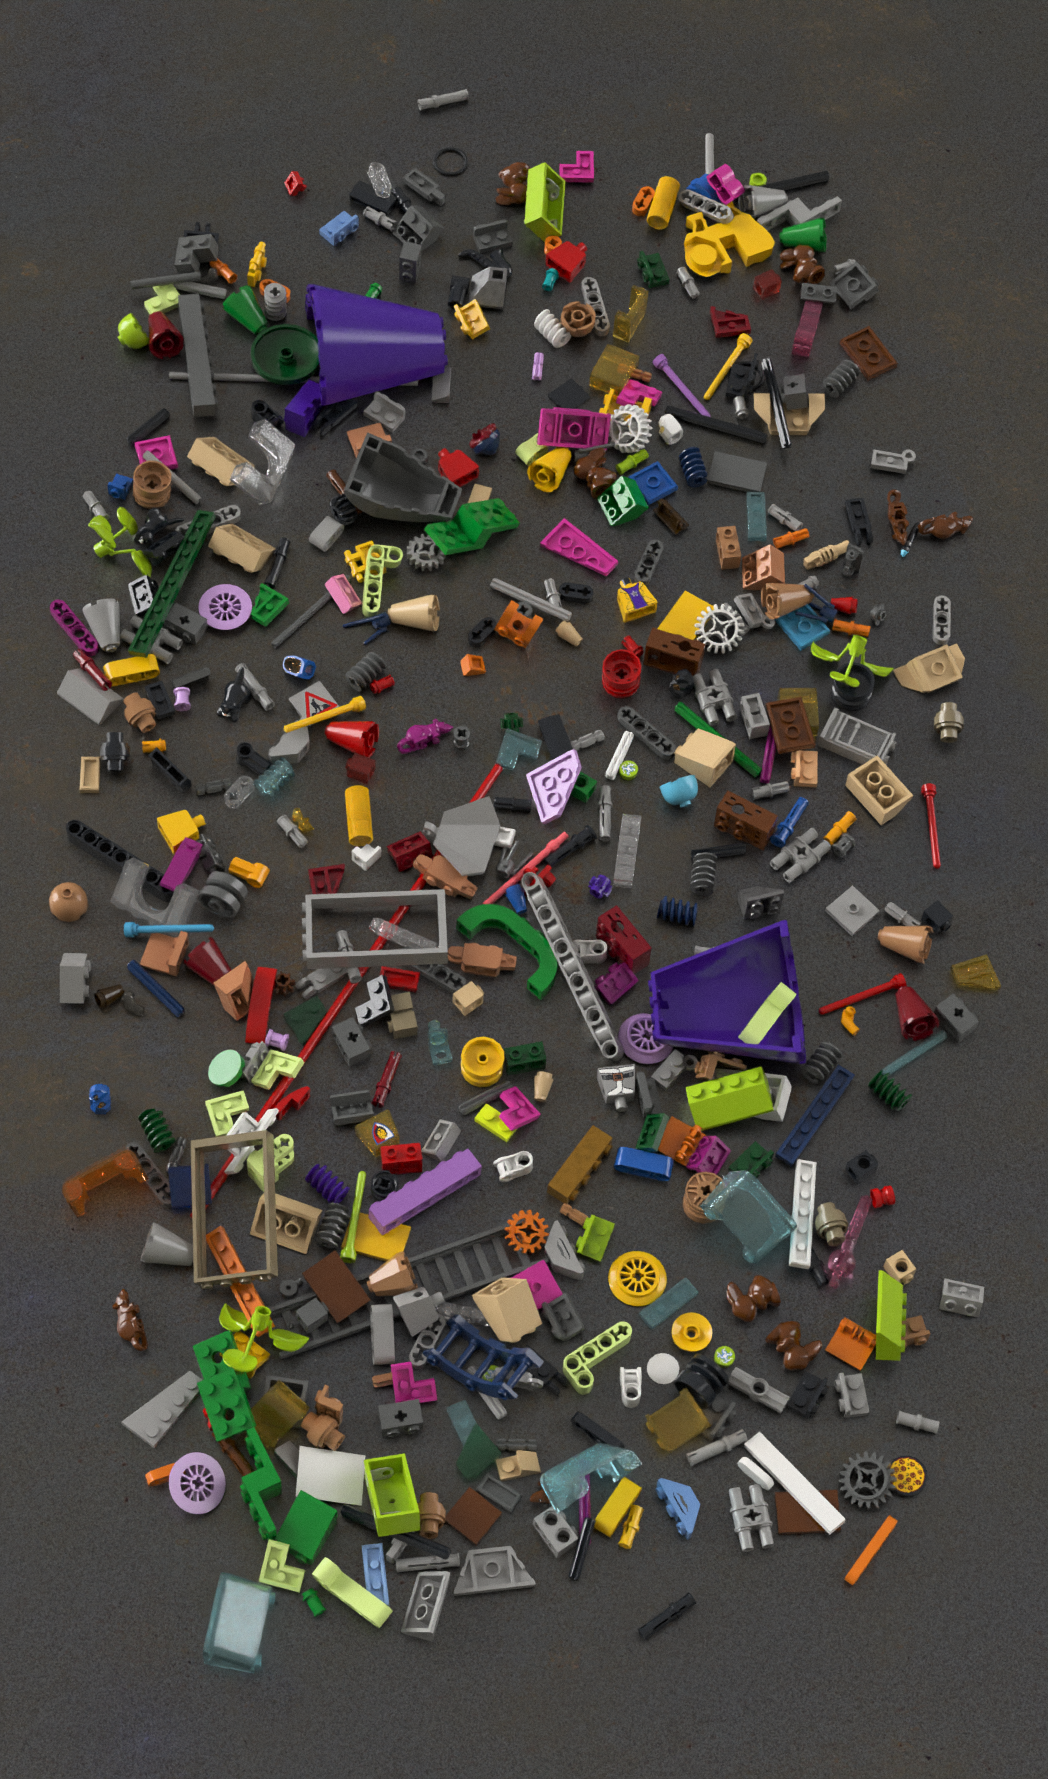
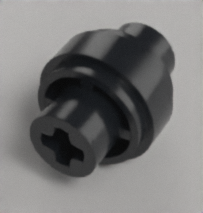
[100,732,130,771]

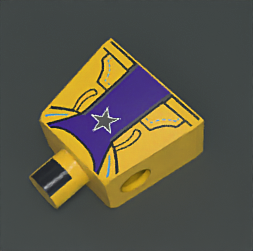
[617,578,658,623]

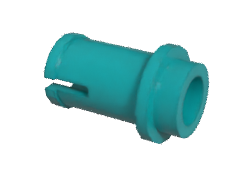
[542,268,559,292]

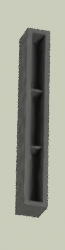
[178,294,218,417]

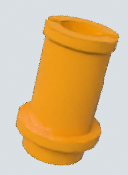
[142,738,166,753]

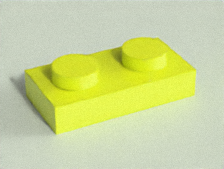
[474,1103,518,1142]

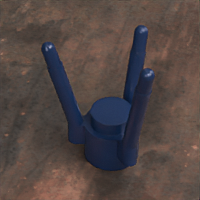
[795,584,838,624]
[343,611,391,645]

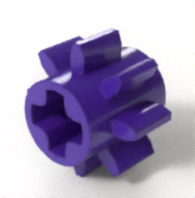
[588,875,612,899]

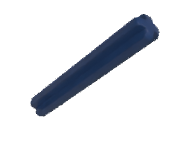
[127,960,185,1017]

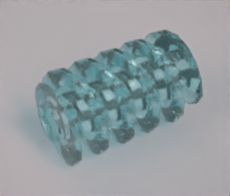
[253,757,295,797]

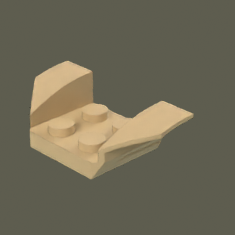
[753,393,825,435]
[893,643,965,693]

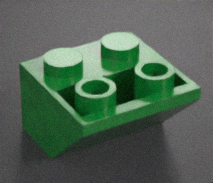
[597,476,649,527]

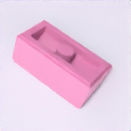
[325,574,362,614]

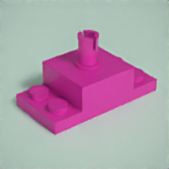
[537,407,611,450]

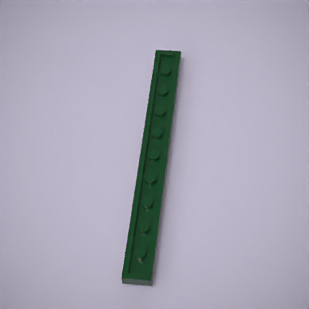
[128,510,216,658]

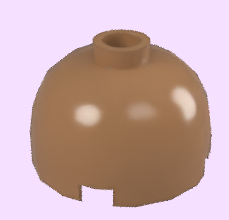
[561,301,596,337]
[49,882,88,922]

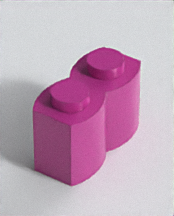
[707,164,745,205]

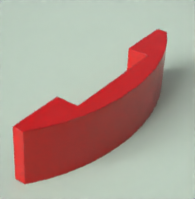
[245,967,277,1044]

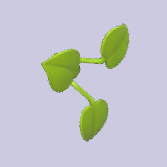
[88,507,152,577]
[811,635,893,687]
[219,1303,309,1372]

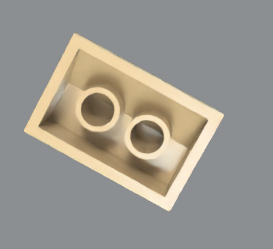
[187,437,255,486]
[208,523,276,573]
[846,755,913,825]
[250,1193,323,1254]

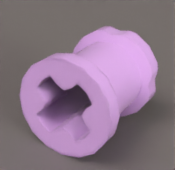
[174,687,191,711]
[265,1029,289,1051]

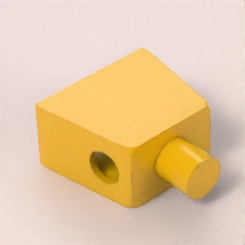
[157,810,206,855]

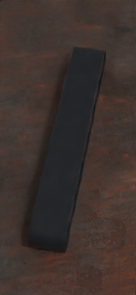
[66,820,177,902]

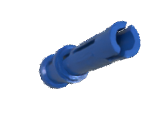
[770,797,809,848]

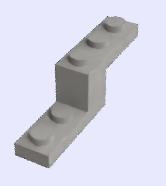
[757,196,842,231]

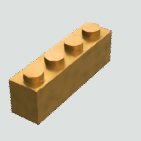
[547,1125,613,1204]

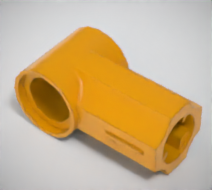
[228,857,270,888]

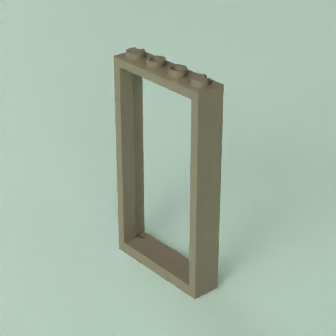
[191,1130,278,1289]

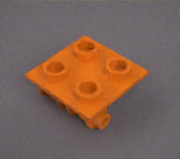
[658,1116,706,1166]
[825,1317,876,1371]

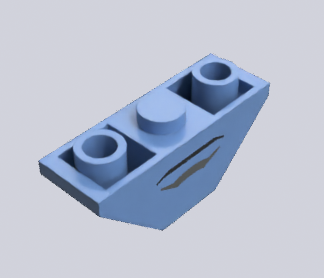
[656,1478,700,1540]

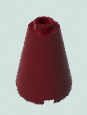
[148,311,184,359]
[183,937,231,985]
[896,986,939,1041]

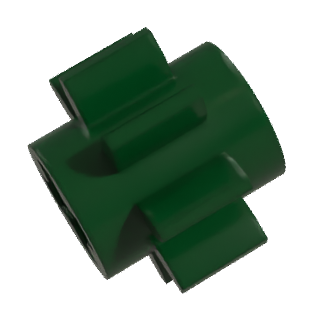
[500,713,523,733]

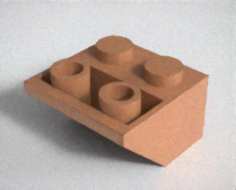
[742,544,785,590]
[214,961,254,1021]

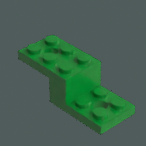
[424,498,520,555]
[193,1330,256,1442]
[240,1427,282,1541]

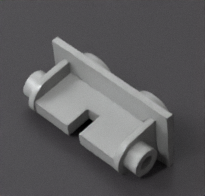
[240,1041,269,1084]

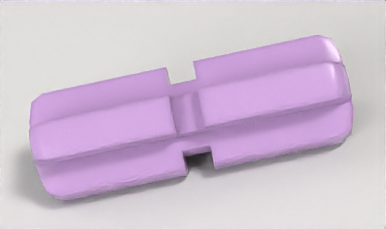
[532,352,544,381]

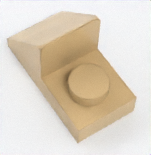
[495,1450,541,1481]

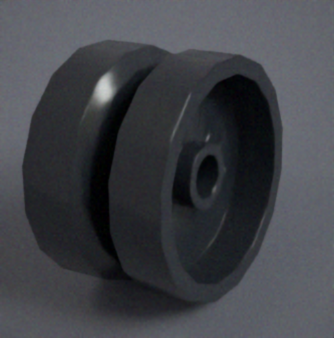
[831,662,875,711]

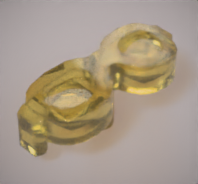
[292,808,314,832]

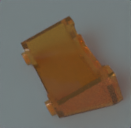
[62,1147,149,1218]

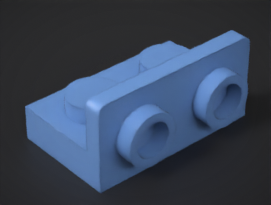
[319,211,359,246]

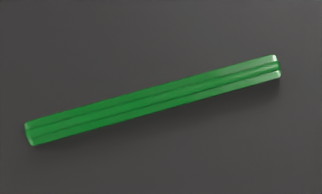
[674,702,762,777]

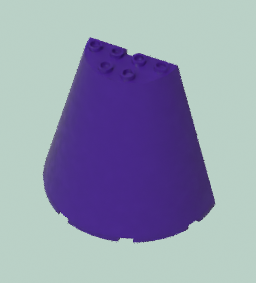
[305,284,448,405]
[648,920,806,1064]

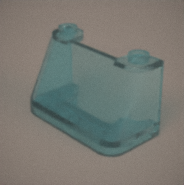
[700,1170,797,1263]
[540,1443,642,1514]
[203,1572,276,1673]

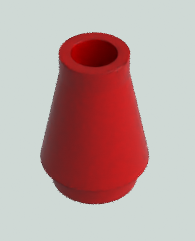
[831,597,858,615]

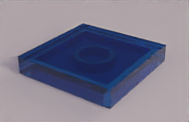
[168,1164,212,1208]

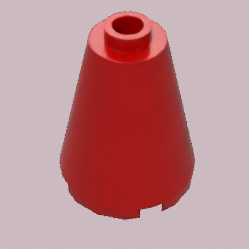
[325,721,379,759]

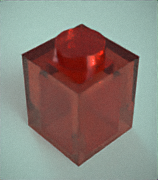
[753,269,782,300]
[345,752,376,785]

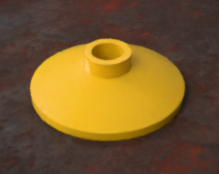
[671,1312,712,1352]

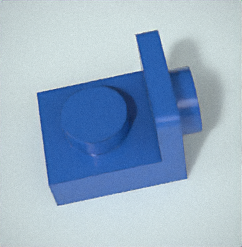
[107,474,133,500]

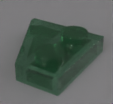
[283,996,327,1046]
[456,1423,502,1481]

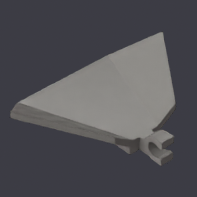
[422,796,500,876]

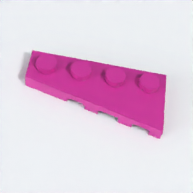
[540,518,618,576]

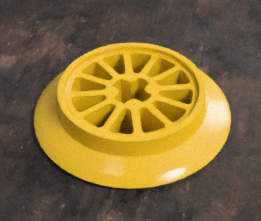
[608,1251,667,1306]

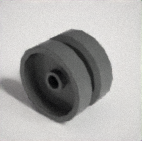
[198,871,248,918]

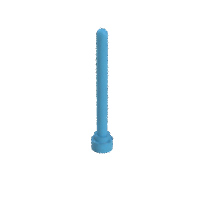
[124,922,214,938]

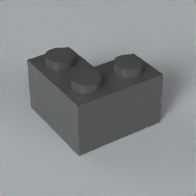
[174,234,219,274]

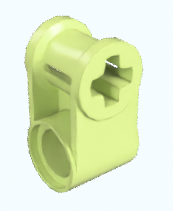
[515,433,549,466]

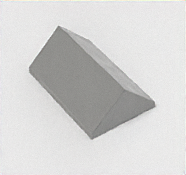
[57,668,124,725]
[401,1571,450,1642]

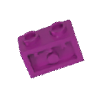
[594,962,639,1005]
[686,1136,731,1175]

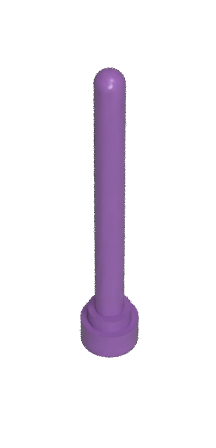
[653,354,711,417]

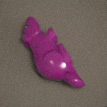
[397,718,453,754]

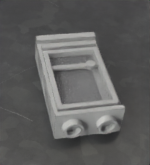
[818,707,897,765]

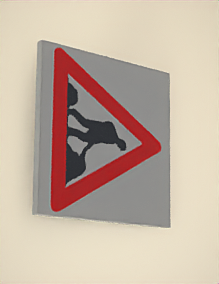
[288,681,340,726]

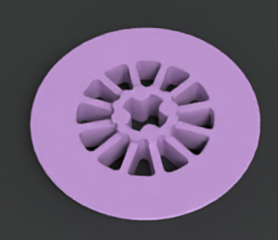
[198,584,252,630]
[618,1013,674,1064]
[169,1452,226,1514]

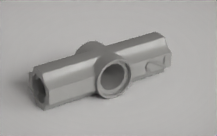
[728,1367,790,1414]

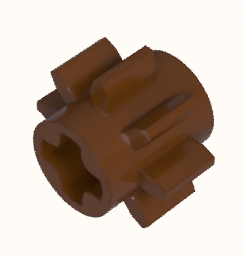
[274,971,295,997]

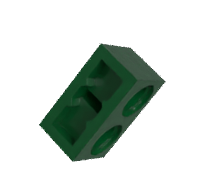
[504,1041,547,1076]

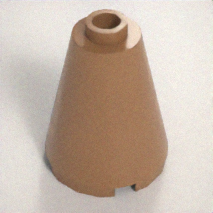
[761,583,814,620]
[878,926,933,964]

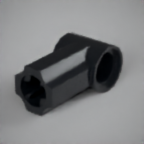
[448,275,470,310]
[236,742,272,777]

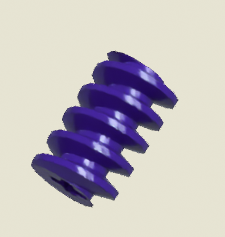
[305,1164,350,1204]

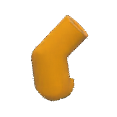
[841,1006,860,1036]

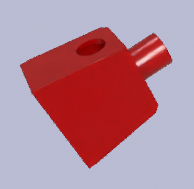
[545,241,587,283]
[438,448,479,487]

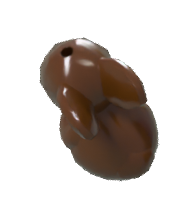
[495,162,530,206]
[780,245,825,284]
[573,448,617,499]
[726,1275,781,1322]
[765,1321,823,1371]

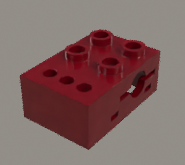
[596,905,652,974]

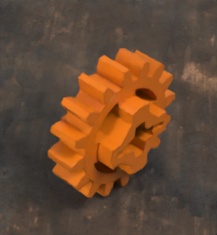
[504,1210,549,1254]

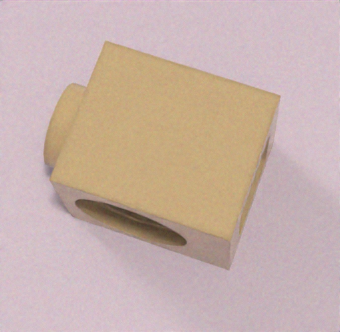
[453,981,484,1016]
[883,1250,916,1285]

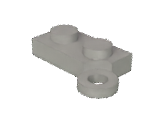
[870,450,916,474]
[734,593,775,629]
[651,1049,698,1091]
[493,1367,543,1391]

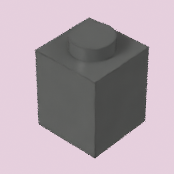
[296,1298,329,1334]

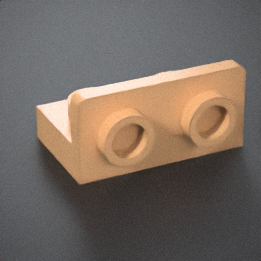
[791,750,818,788]

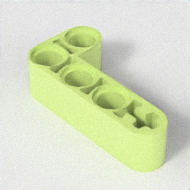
[362,545,403,618]
[738,982,797,1044]
[563,1322,632,1395]
[312,1557,393,1628]

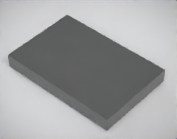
[707,451,767,495]

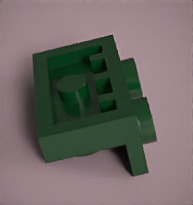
[637,251,670,288]
[635,1113,669,1153]
[728,1141,774,1185]

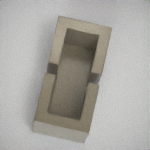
[387,992,418,1039]

